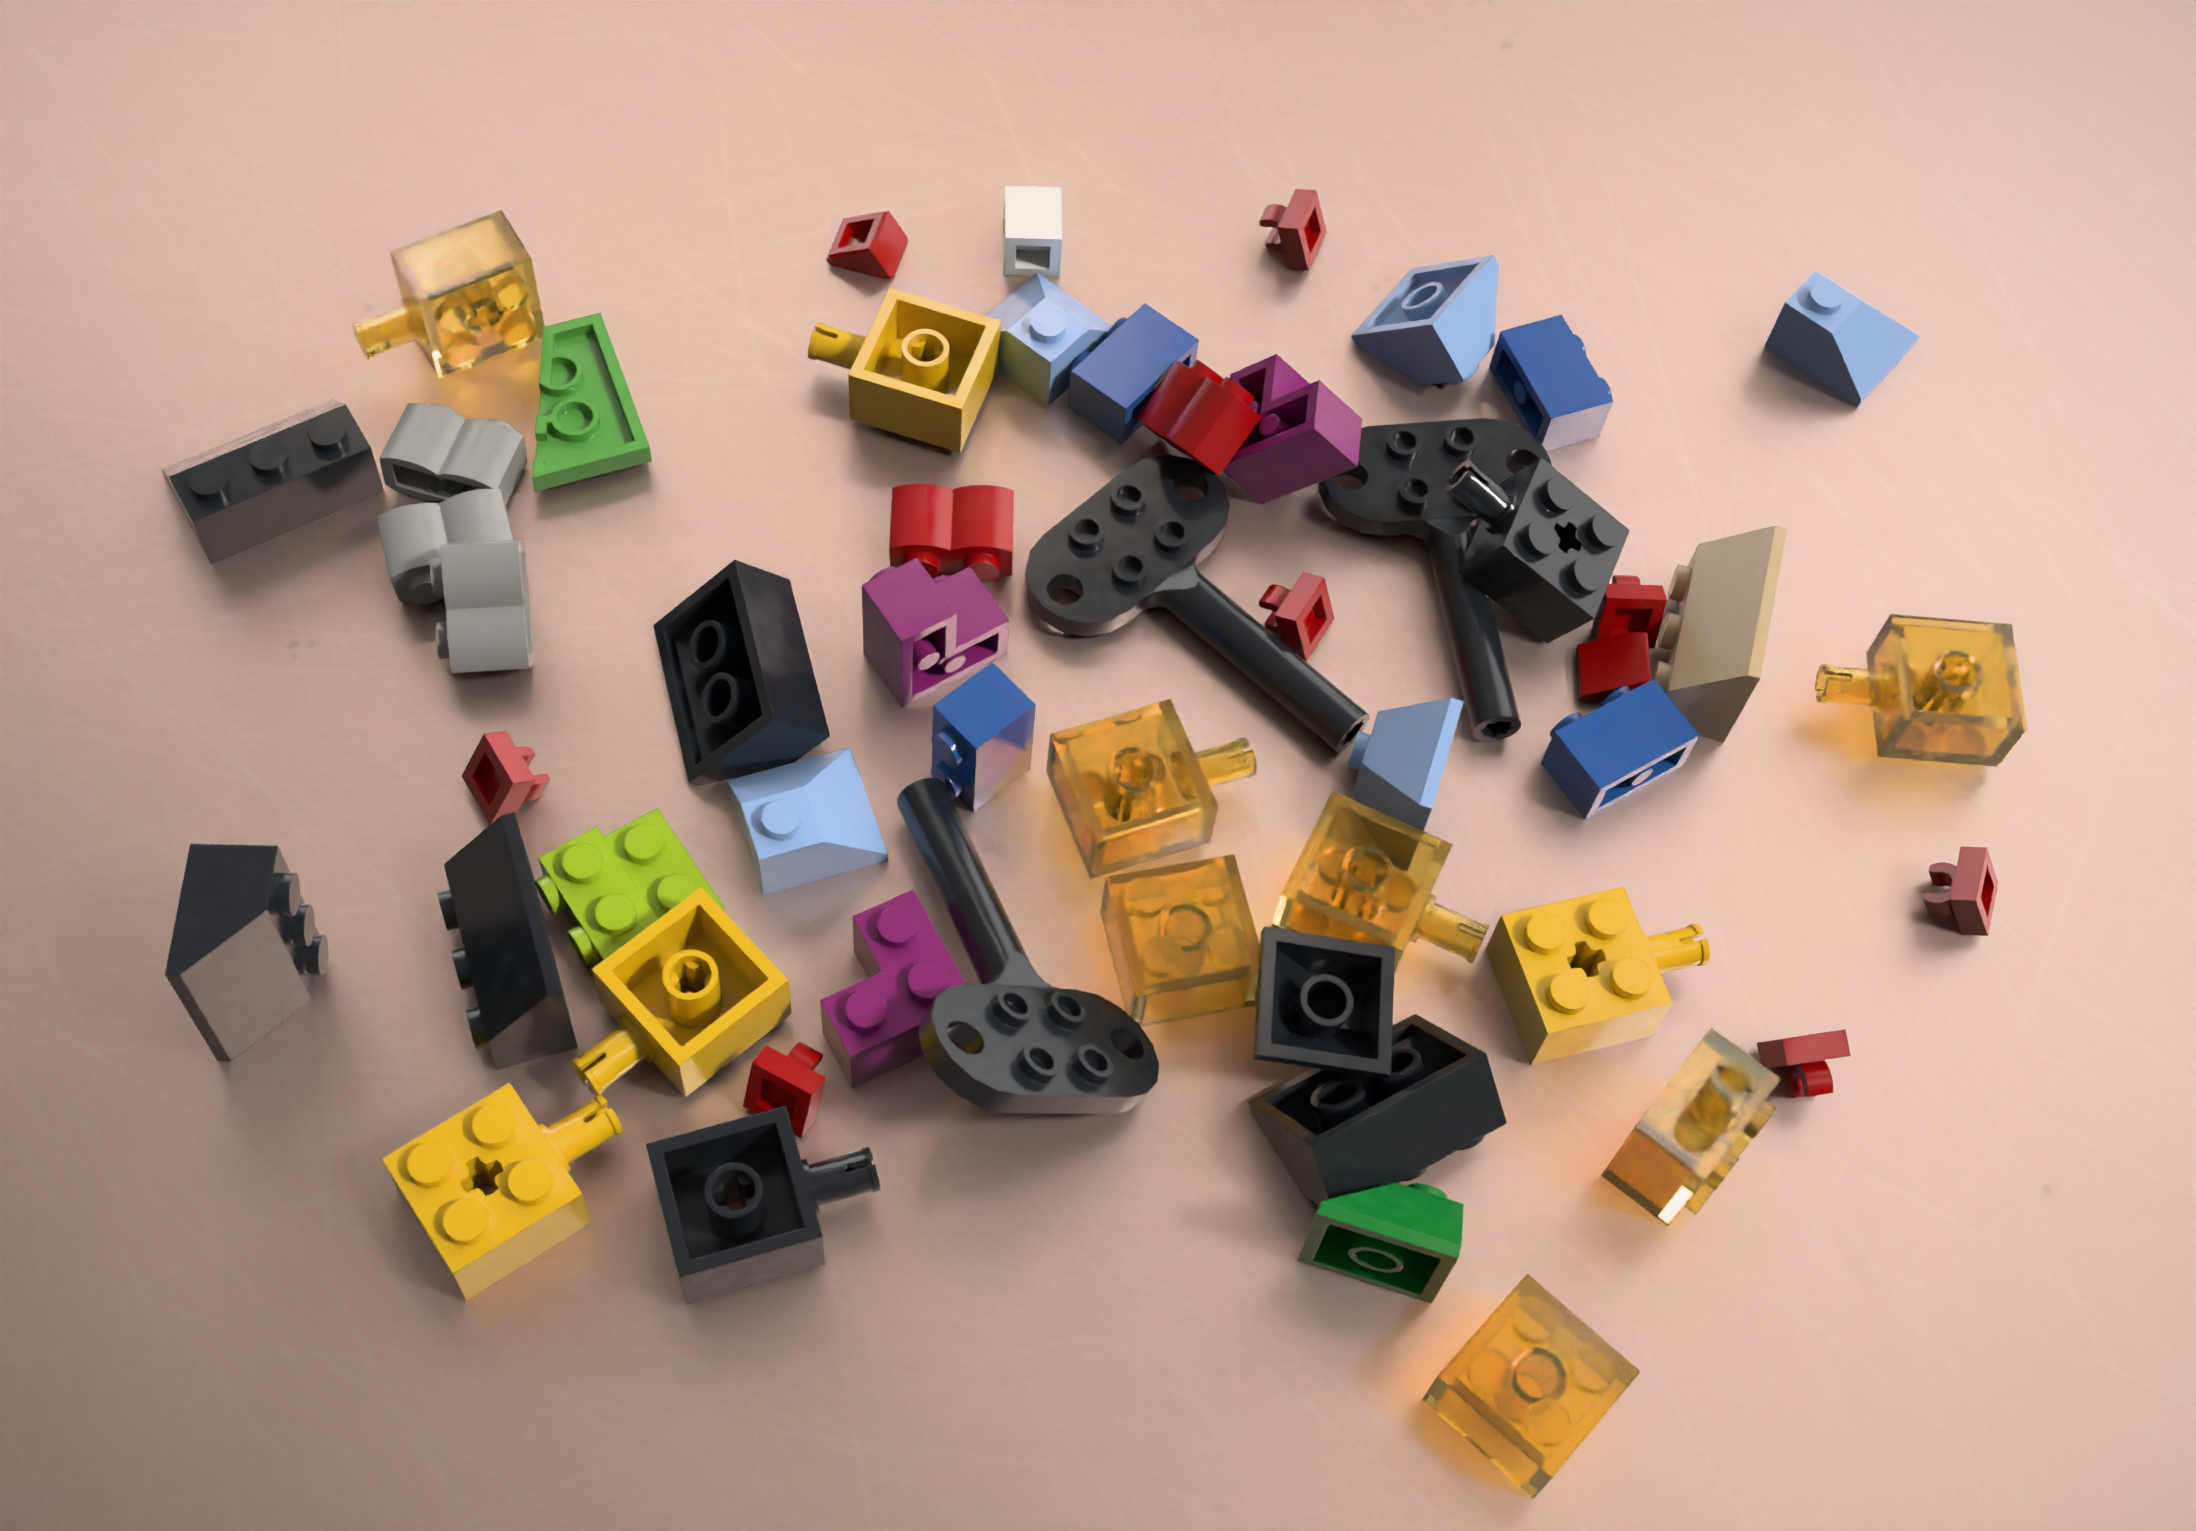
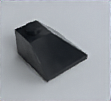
[1253,926,1395,1079]

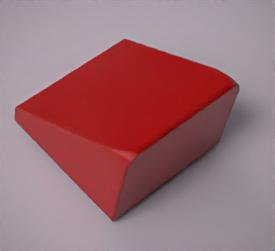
[826,211,908,279]
[1576,632,1651,702]

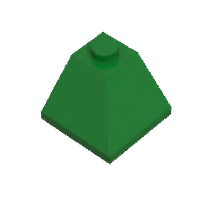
[1298,1183,1464,1304]

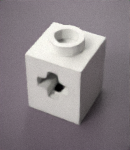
[1003,186,1063,277]

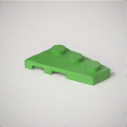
[532,312,652,492]

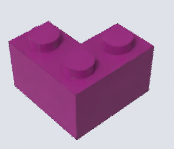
[1223,354,1362,504]
[862,558,1010,708]
[820,889,966,1089]

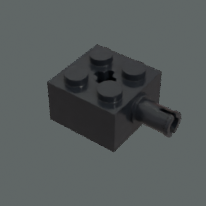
[1444,457,1630,644]
[646,1106,880,1305]

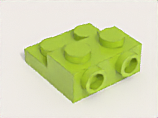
[535,808,725,967]

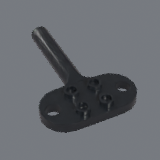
[1318,418,1551,742]
[1024,455,1369,753]
[897,778,1159,1114]

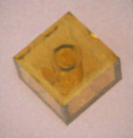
[1100,854,1260,1027]
[1422,1274,1641,1499]

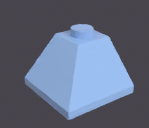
[1351,255,1499,385]
[1765,271,1920,407]
[986,272,1112,406]
[1347,698,1464,869]
[727,747,888,896]

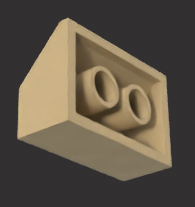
[1651,525,1787,742]

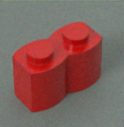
[1135,360,1261,476]
[889,483,1014,583]

